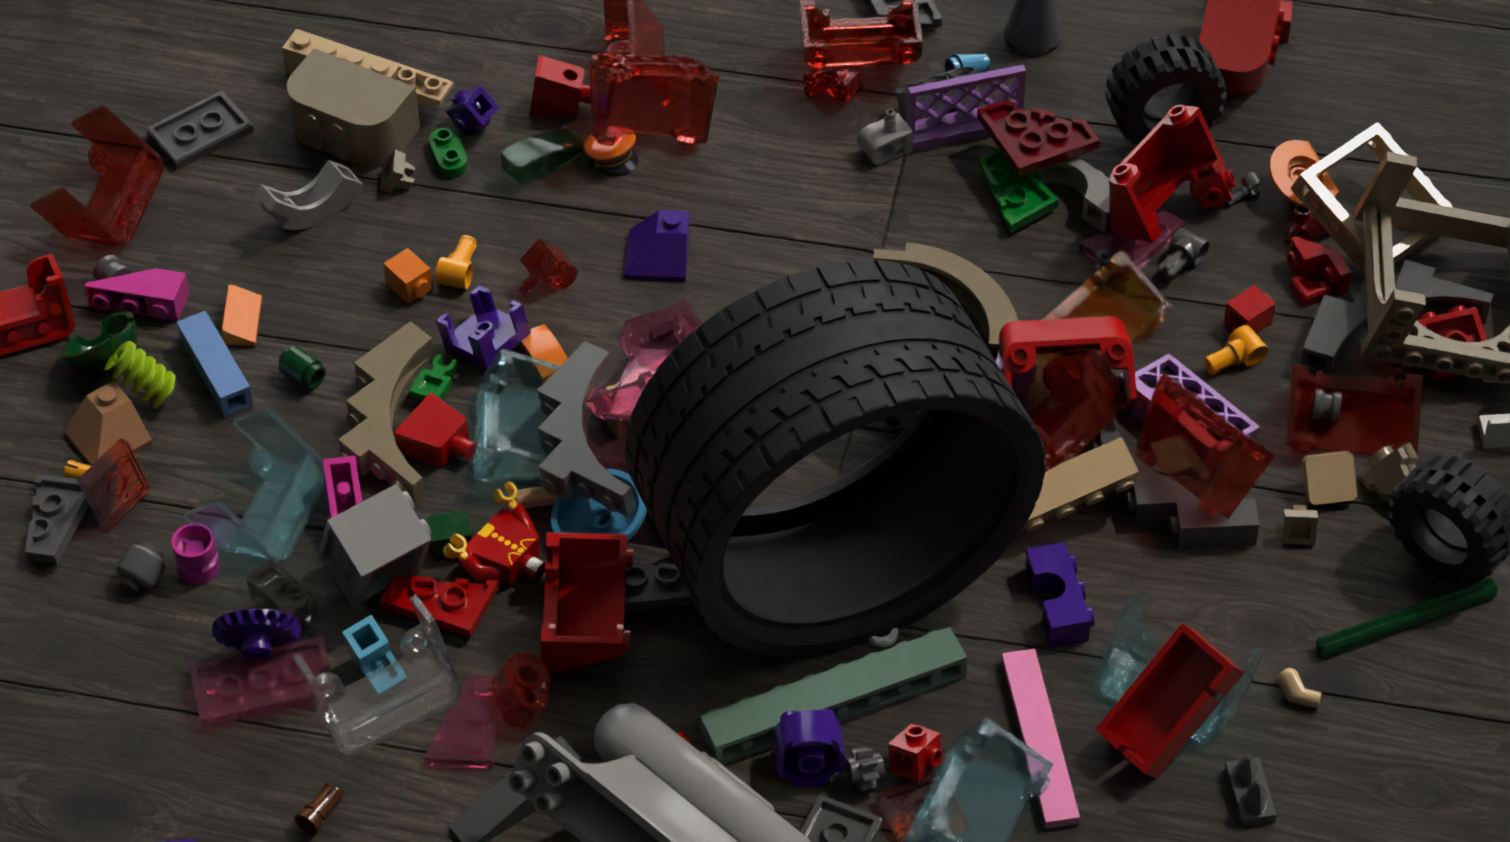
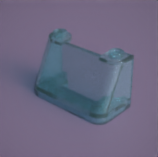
[474,349,560,482]
[904,717,1053,842]

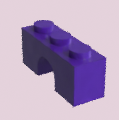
[1025,542,1095,647]

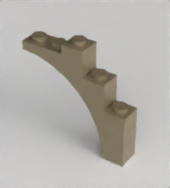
[338,321,434,505]

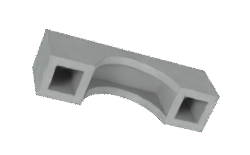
[1031,156,1112,233]

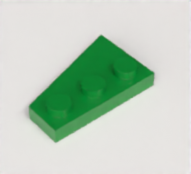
[978,148,1059,234]

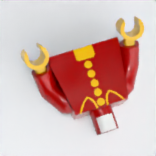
[443,482,546,586]

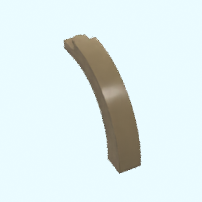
[873,242,1018,360]

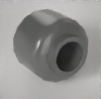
[116,542,166,593]

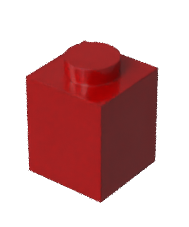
[1224,285,1276,334]

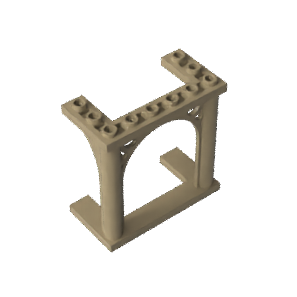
[1354,151,1510,384]

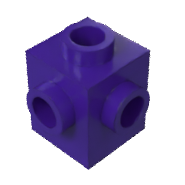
[445,85,500,134]

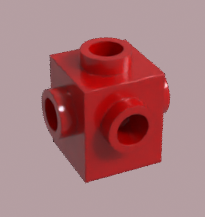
[1189,167,1236,210]
[888,723,943,782]

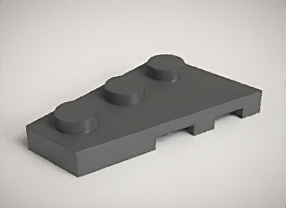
[25,474,89,564]

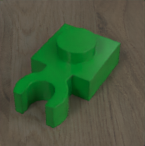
[409,354,457,402]

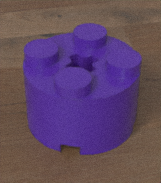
[773,709,846,787]

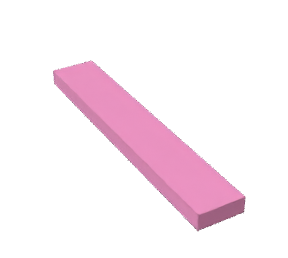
[1001,649,1080,829]

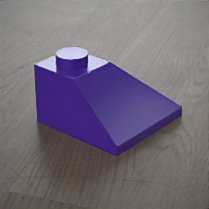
[624,210,690,281]

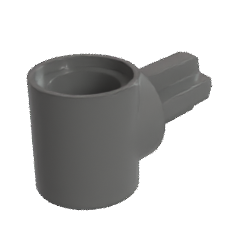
[1158,227,1210,279]

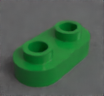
[429,128,468,178]

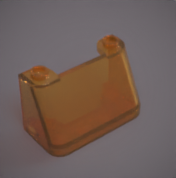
[1040,250,1172,384]

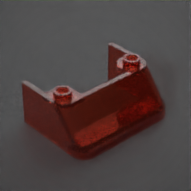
[30,105,164,247]

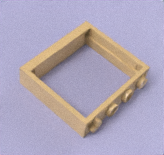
[1290,122,1453,275]

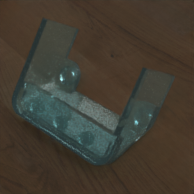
[183,407,324,563]
[1095,591,1265,744]

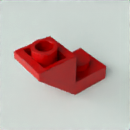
[1287,237,1352,296]

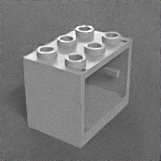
[318,484,432,608]

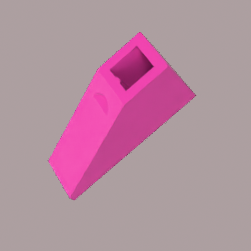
[85,268,190,321]

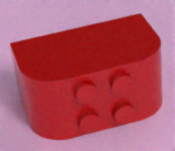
[1199,0,1285,96]

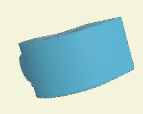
[342,615,408,699]

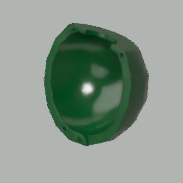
[61,311,137,374]

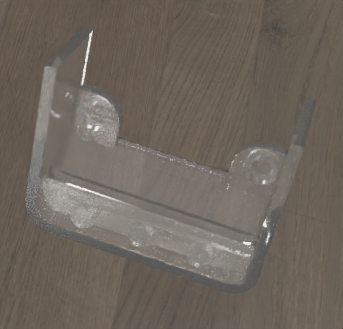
[293,595,462,755]

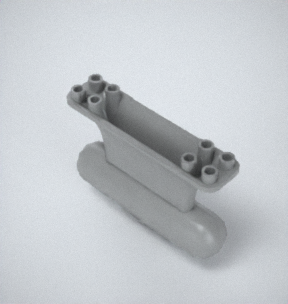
[508,703,810,842]

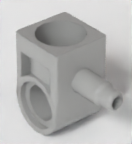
[856,109,913,165]

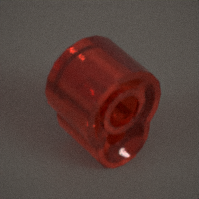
[489,652,551,729]

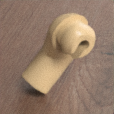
[1278,668,1322,709]

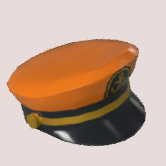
[583,126,639,174]

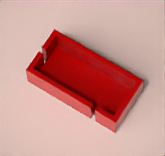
[1095,623,1245,778]

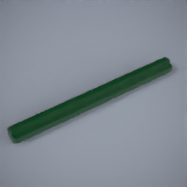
[1315,578,1498,657]

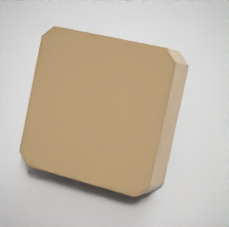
[1302,451,1357,505]

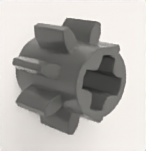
[844,746,885,791]

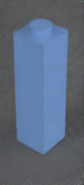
[177,310,254,418]

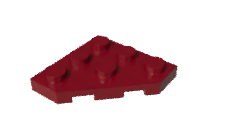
[977,100,1100,177]

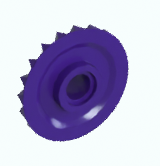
[212,609,301,659]

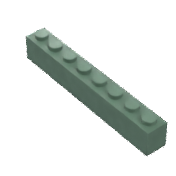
[700,627,967,765]

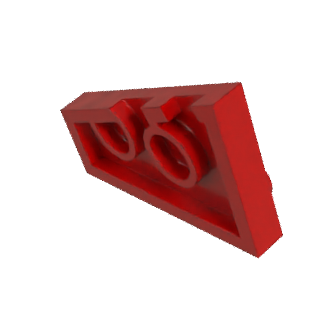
[379,575,499,638]

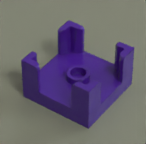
[436,285,531,369]

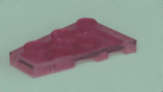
[1079,207,1185,281]
[424,675,504,769]

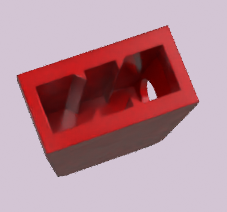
[529,55,600,118]
[394,392,477,467]

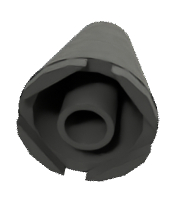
[1004,0,1062,57]

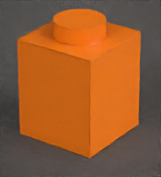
[383,248,433,304]

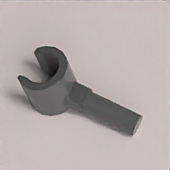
[1226,172,1261,207]

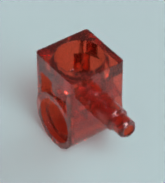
[519,238,578,295]

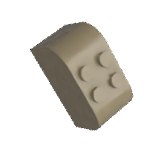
[287,48,420,167]

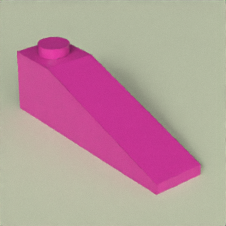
[321,456,362,519]

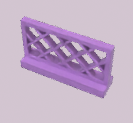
[906,65,1026,151]
[1113,354,1260,472]

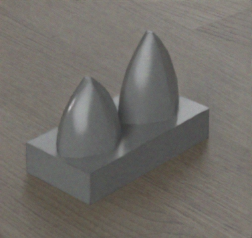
[1224,755,1277,827]

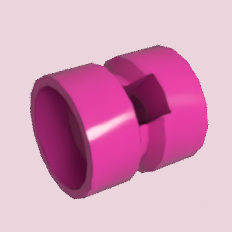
[171,523,220,585]

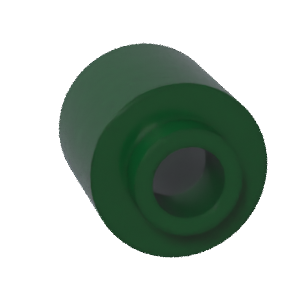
[278,346,326,389]

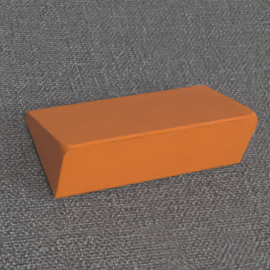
[222,285,262,346]

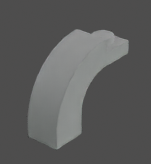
[254,160,363,230]

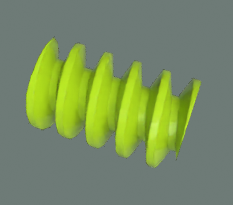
[105,341,176,409]

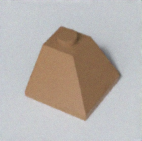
[64,381,153,466]

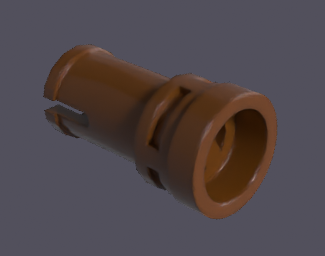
[294,783,343,835]

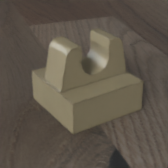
[380,149,415,193]
[1281,505,1318,545]

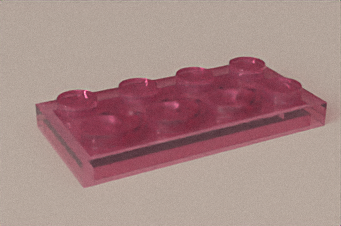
[189,636,337,728]

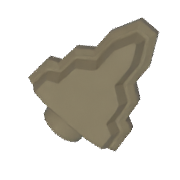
[1359,443,1418,502]

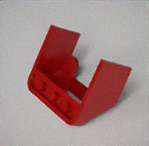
[998,316,1137,412]

